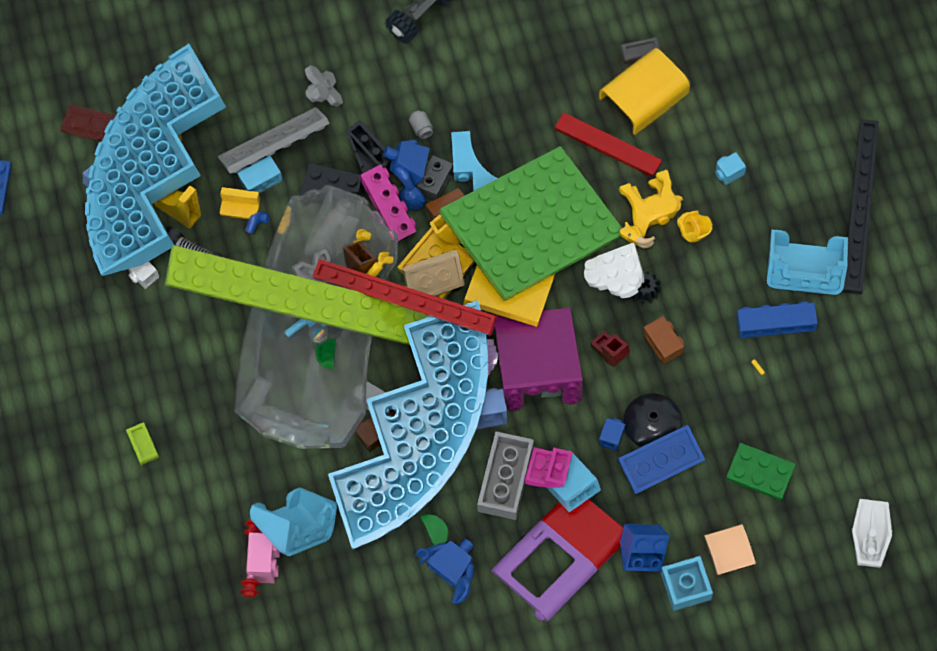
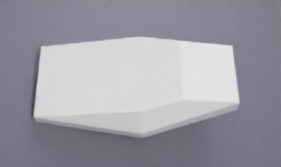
[852,499,892,568]

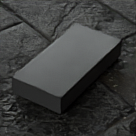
[621,37,660,64]

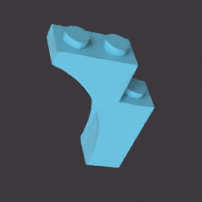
[452,131,498,191]

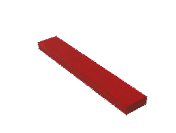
[555,112,662,177]

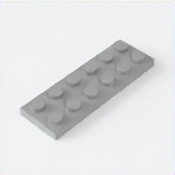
[217,107,329,173]

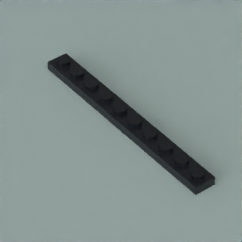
[843,119,879,294]

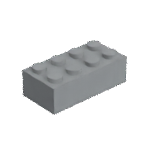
[477,432,534,520]

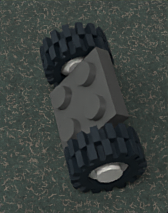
[385,0,451,44]

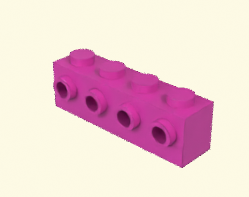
[359,165,417,243]

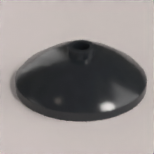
[624,393,682,447]

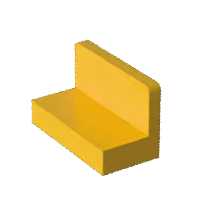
[220,187,261,219]

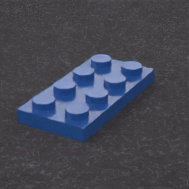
[617,425,705,494]

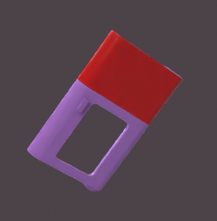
[491,499,623,622]

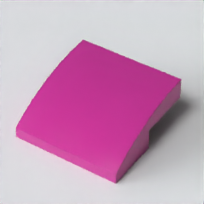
[525,447,573,487]

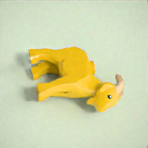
[619,170,683,249]

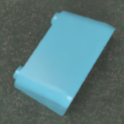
[767,229,848,295]
[250,487,338,556]

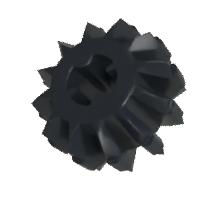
[634,271,661,304]

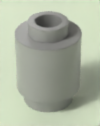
[409,111,433,139]

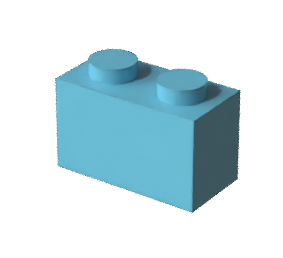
[237,156,283,193]

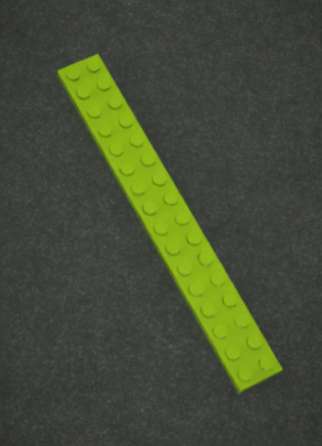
[165,245,430,345]

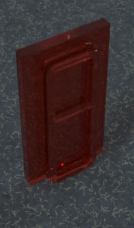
[60,104,116,141]

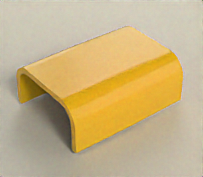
[599,48,690,135]

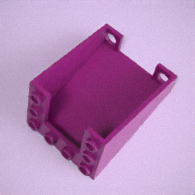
[494,308,582,411]

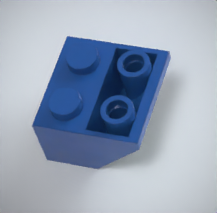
[620,524,670,572]

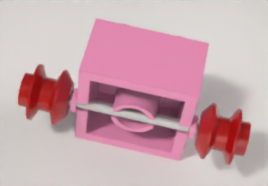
[240,518,280,598]

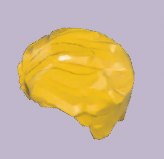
[677,211,712,242]

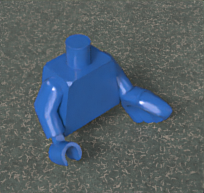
[383,140,430,210]
[414,539,474,604]

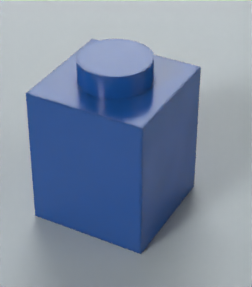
[599,418,626,451]

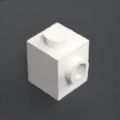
[129,261,159,289]

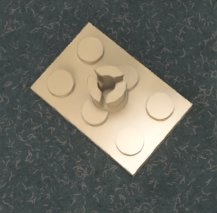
[402,250,465,296]

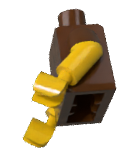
[343,229,394,277]

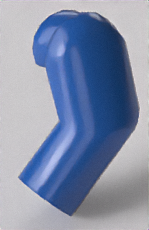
[245,211,270,234]

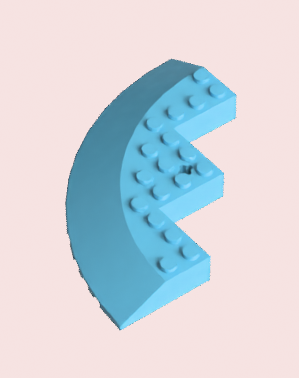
[85,44,226,276]
[328,300,488,549]

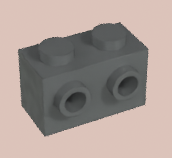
[415,156,454,201]

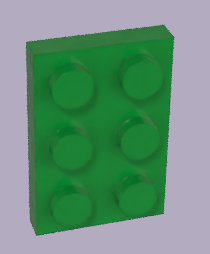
[726,443,796,501]

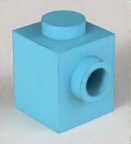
[715,152,746,185]

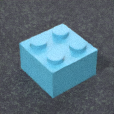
[661,556,713,611]

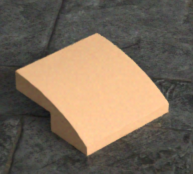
[704,524,756,575]

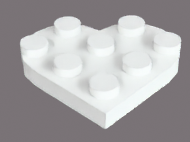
[584,242,644,298]

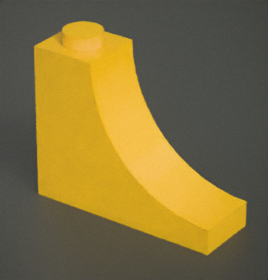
[154,186,201,229]

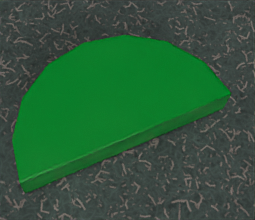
[315,338,336,369]
[421,514,449,546]

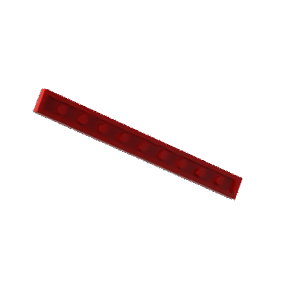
[312,259,497,336]

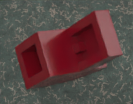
[590,331,630,367]

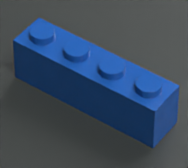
[736,301,817,338]

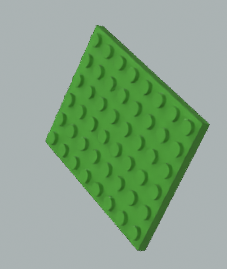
[439,146,622,301]

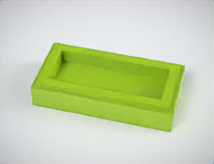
[126,422,159,465]

